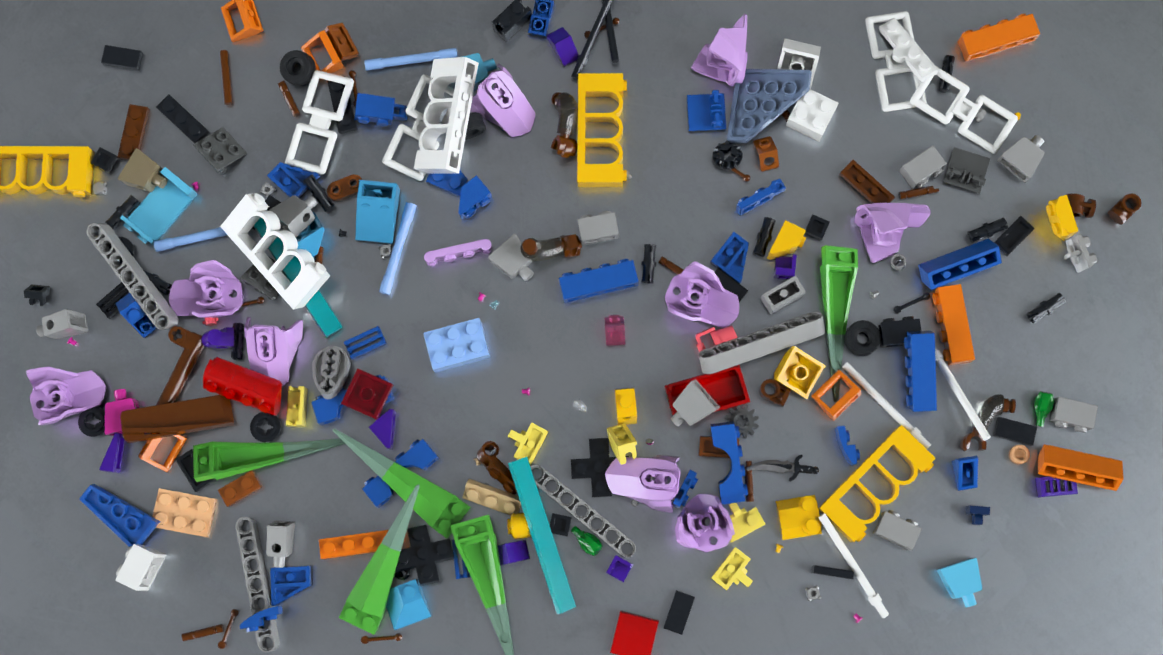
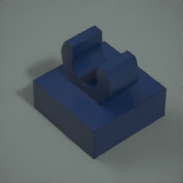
[965,505,990,525]

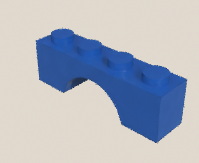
[311,375,394,426]
[710,421,748,504]
[362,439,439,508]

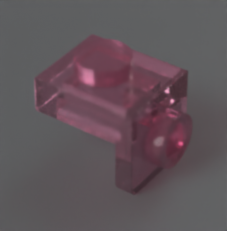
[605,315,625,346]

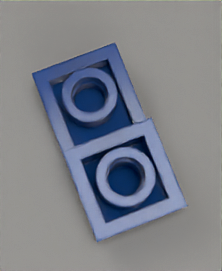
[528,0,554,36]
[835,426,860,466]
[240,606,283,632]

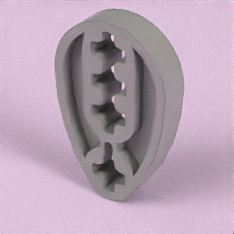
[312,346,351,399]

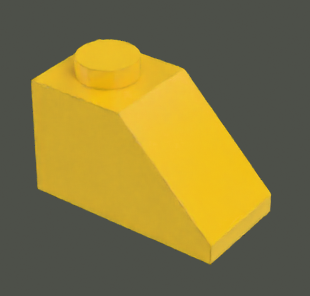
[767,220,806,260]

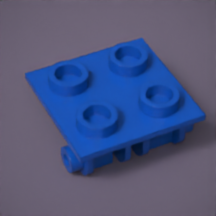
[687,90,726,131]

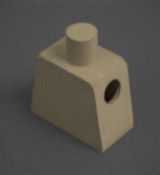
[118,148,168,192]

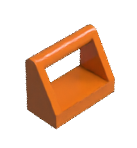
[221,0,263,42]
[301,30,344,80]
[811,370,861,421]
[138,432,187,472]

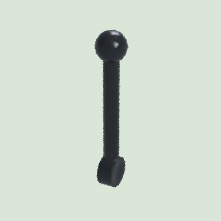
[893,292,930,314]

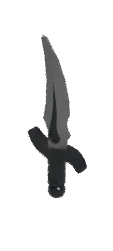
[746,455,819,482]

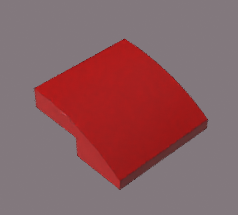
[610,611,659,655]

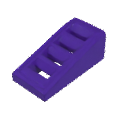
[99,433,125,473]
[1035,476,1078,498]

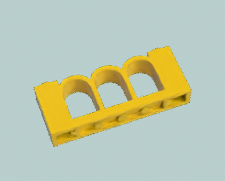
[577,73,627,187]
[0,146,95,198]
[818,425,936,543]

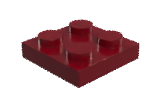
[341,368,394,420]

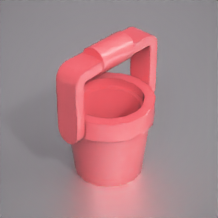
[695,325,738,352]

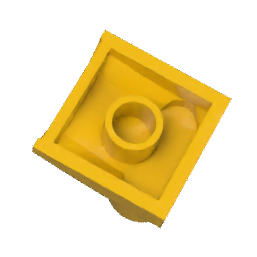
[1046,195,1078,241]
[774,346,826,399]
[775,495,822,540]

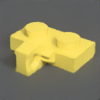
[508,423,549,466]
[728,503,765,543]
[711,547,753,591]

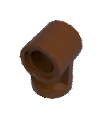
[1066,193,1096,218]
[1108,193,1142,225]
[759,379,791,407]

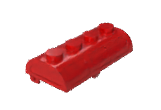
[203,357,282,416]
[665,365,750,416]

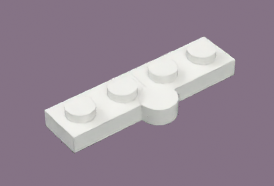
[879,18,938,82]

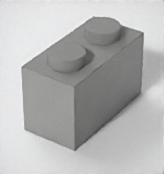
[899,146,947,189]
[577,211,619,245]
[760,276,806,315]
[1049,397,1098,433]
[873,510,922,551]

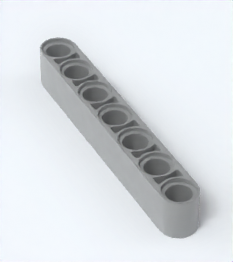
[86,223,179,330]
[699,312,825,374]
[530,464,636,558]
[236,517,280,652]

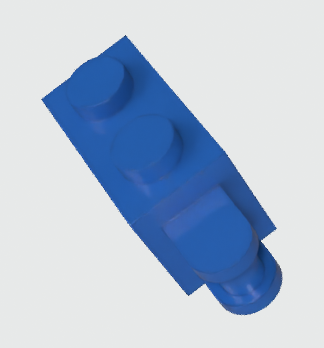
[354,93,408,126]

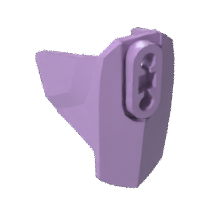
[691,14,748,86]
[470,63,535,137]
[854,203,931,263]
[169,260,243,318]
[665,262,739,328]
[244,317,303,386]
[26,366,106,426]
[605,455,680,513]

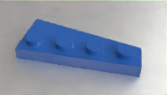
[79,484,160,547]

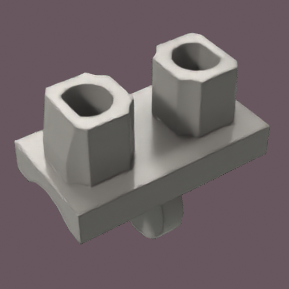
[1064,234,1098,273]

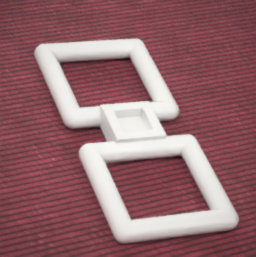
[865,11,927,112]
[910,66,1018,154]
[285,70,354,174]
[382,74,454,181]

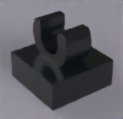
[24,284,50,306]

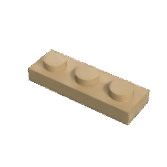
[462,479,521,515]

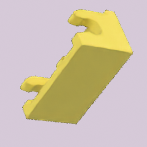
[286,386,308,427]
[607,423,637,465]

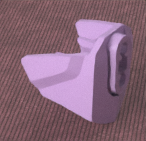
[675,494,735,552]

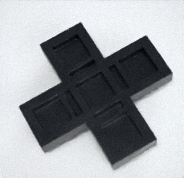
[571,438,629,498]
[396,525,454,586]

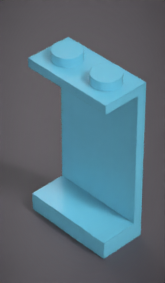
[120,167,198,245]

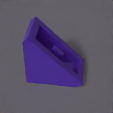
[546,27,579,67]
[369,409,396,450]
[497,540,530,566]

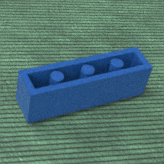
[918,238,1002,290]
[559,259,639,303]
[904,331,937,412]

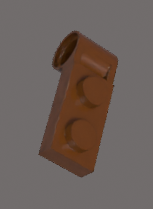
[477,441,517,495]

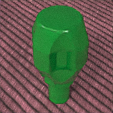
[1034,391,1054,427]
[571,526,602,556]

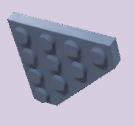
[727,69,812,143]

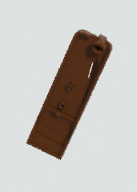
[120,395,234,443]

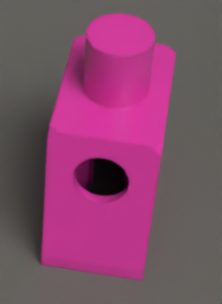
[105,389,140,436]

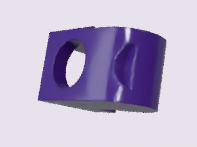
[201,327,234,349]

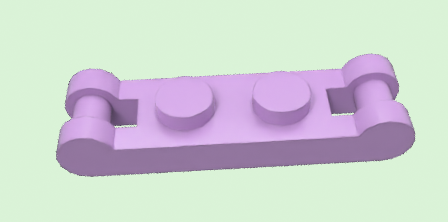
[424,239,493,267]

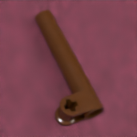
[156,326,205,405]

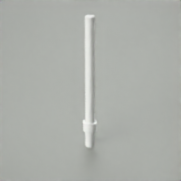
[935,347,991,441]
[842,362,931,449]
[818,513,889,618]

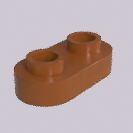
[327,174,362,201]

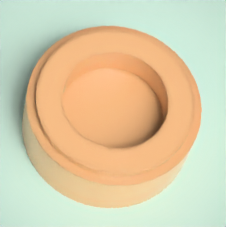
[1009,445,1030,465]

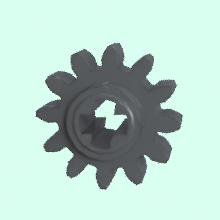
[725,405,759,439]

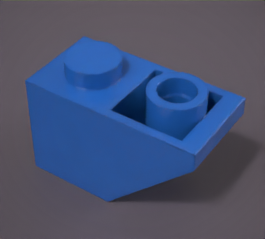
[458,175,492,220]
[116,293,156,338]

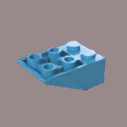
[355,180,400,244]

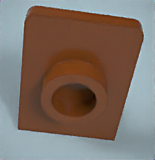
[753,136,779,171]

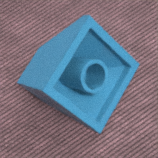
[296,212,324,258]
[386,579,431,630]

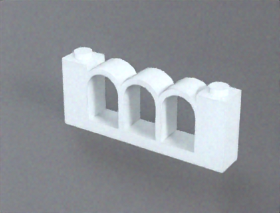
[414,57,479,174]
[220,193,330,309]

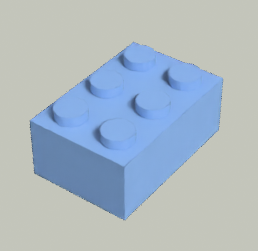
[423,318,491,373]

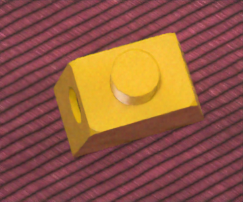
[615,387,637,425]

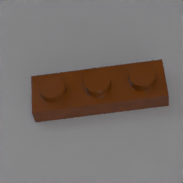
[117,104,150,161]
[839,160,895,203]

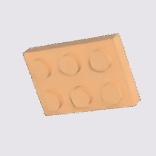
[152,488,217,538]

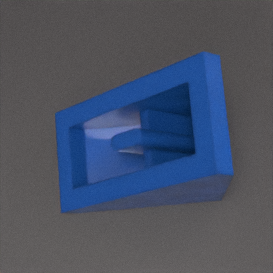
[951,456,978,491]

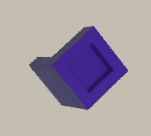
[774,254,797,280]
[606,555,633,582]

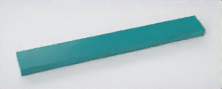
[254,217,342,338]
[508,457,576,614]

